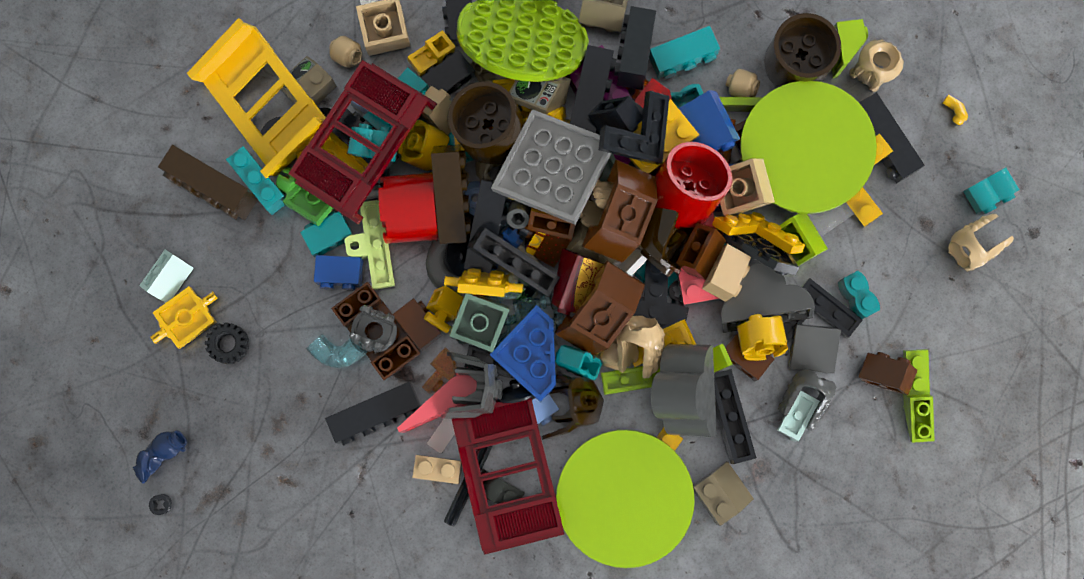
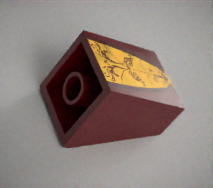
[551,249,604,316]

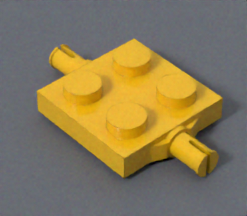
[444,268,523,297]
[150,286,218,349]

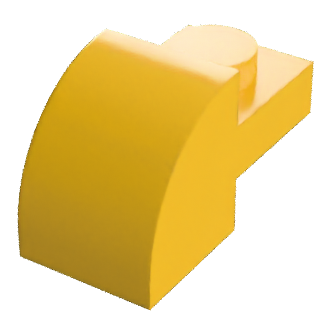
[407,30,456,77]

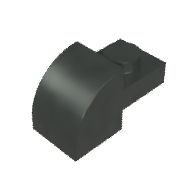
[481,469,525,504]

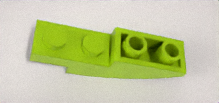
[903,349,935,443]

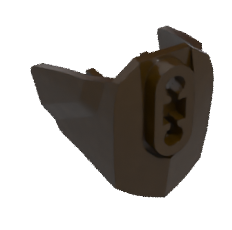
[638,208,694,277]
[542,374,604,440]

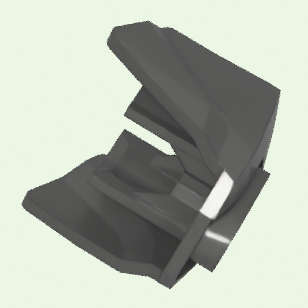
[441,352,503,419]

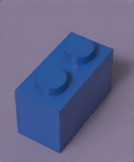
[314,255,364,290]

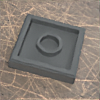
[789,324,841,373]

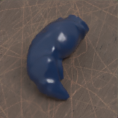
[133,430,187,483]

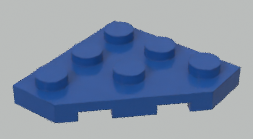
[490,305,556,402]

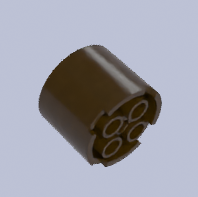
[764,13,841,87]
[448,82,526,165]

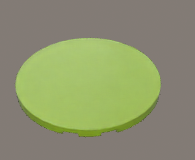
[456,0,589,82]
[740,81,877,214]
[557,429,695,568]

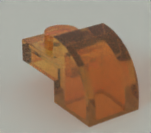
[422,347,457,394]

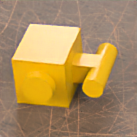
[424,286,463,333]

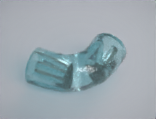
[306,334,368,368]

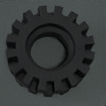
[205,323,249,364]

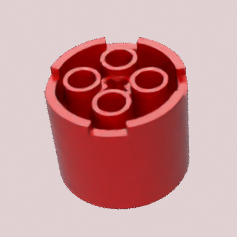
[655,142,732,229]
[379,173,439,244]

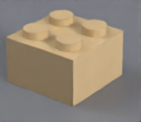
[356,0,411,56]
[720,158,775,216]

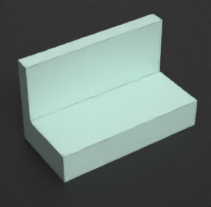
[139,249,193,303]
[777,391,820,442]

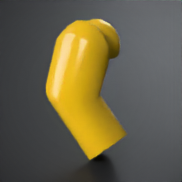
[942,94,968,125]

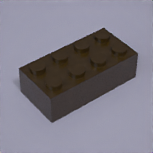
[158,144,258,221]
[431,144,472,244]

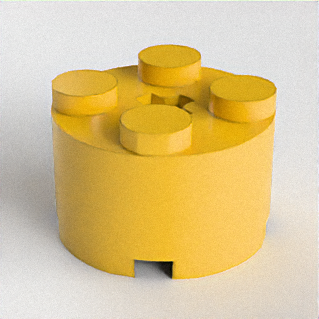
[398,120,449,171]
[737,314,788,361]

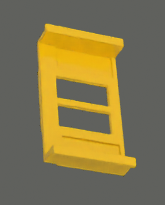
[187,18,326,178]

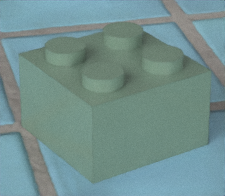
[449,293,510,352]

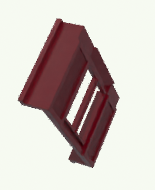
[288,60,437,225]
[452,398,564,555]

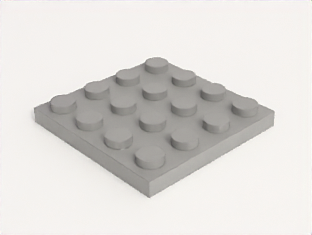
[491,109,611,225]

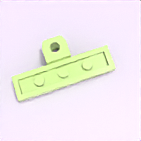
[345,200,395,290]

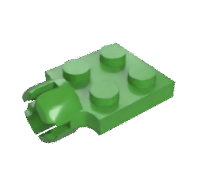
[276,167,334,227]

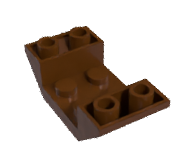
[582,160,658,263]
[555,261,645,356]
[331,282,421,381]

